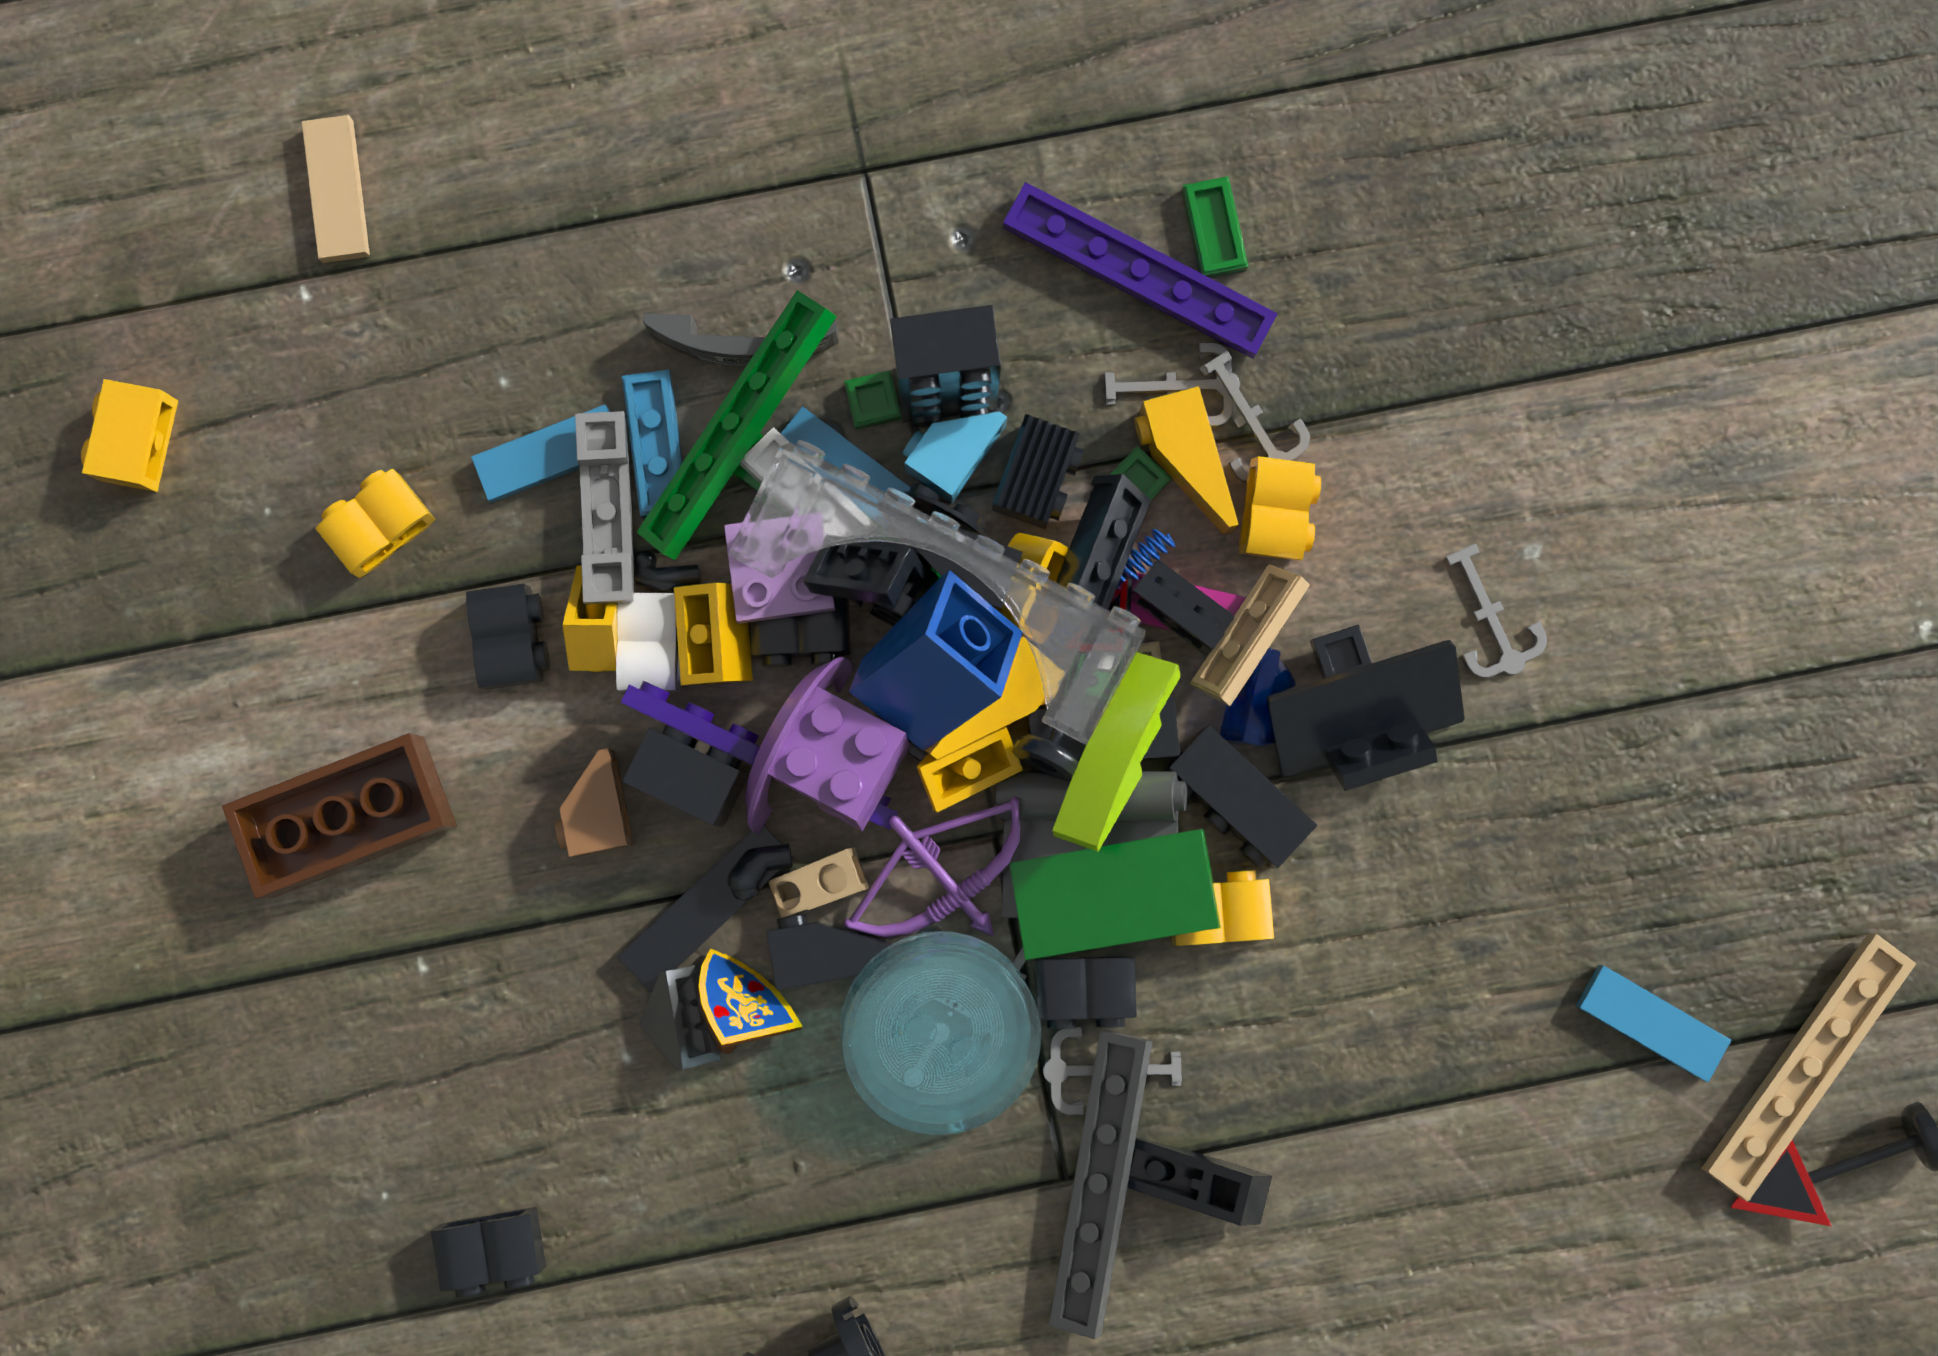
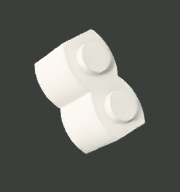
[616,593,681,692]

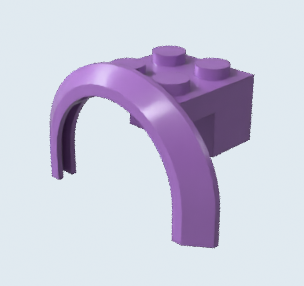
[745,657,910,835]

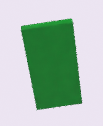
[1009,829,1221,960]

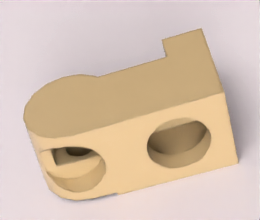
[768,847,869,918]

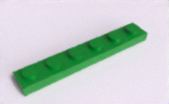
[637,290,837,560]

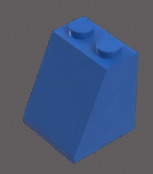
[849,570,1023,751]

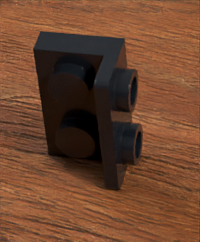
[803,534,928,606]
[1131,561,1234,656]

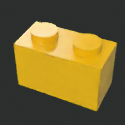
[81,379,178,492]
[674,583,753,685]

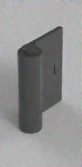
[996,771,1187,918]

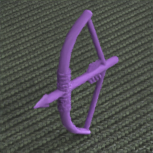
[843,796,1020,938]

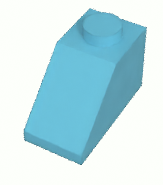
[902,412,1007,503]

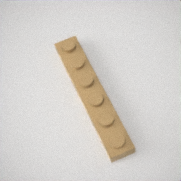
[1701,933,1916,1202]

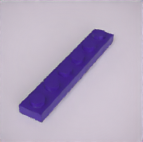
[1003,182,1278,359]
[621,680,898,830]

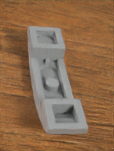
[575,411,634,605]

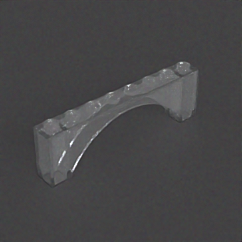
[727,440,1146,745]

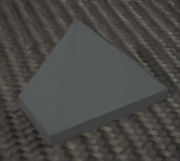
[639,964,721,1070]

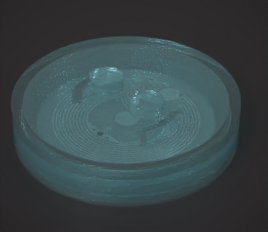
[840,932,1041,1135]

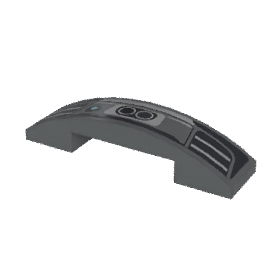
[643,313,839,367]

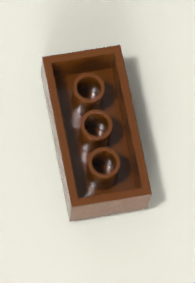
[222,733,457,899]

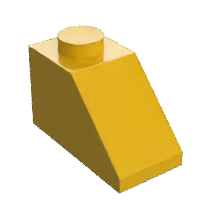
[562,566,618,672]
[916,726,1023,812]

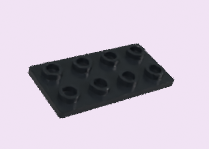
[1266,640,1465,791]

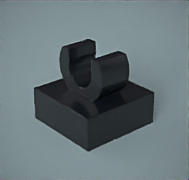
[1310,624,1372,679]

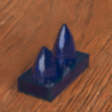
[1220,648,1296,746]

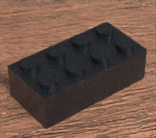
[890,305,1001,428]

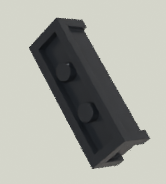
[1044,474,1151,626]

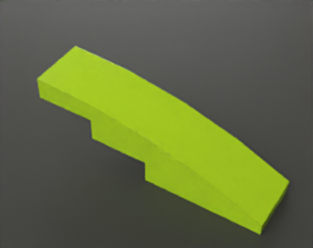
[1052,651,1181,852]

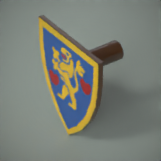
[697,948,803,1054]

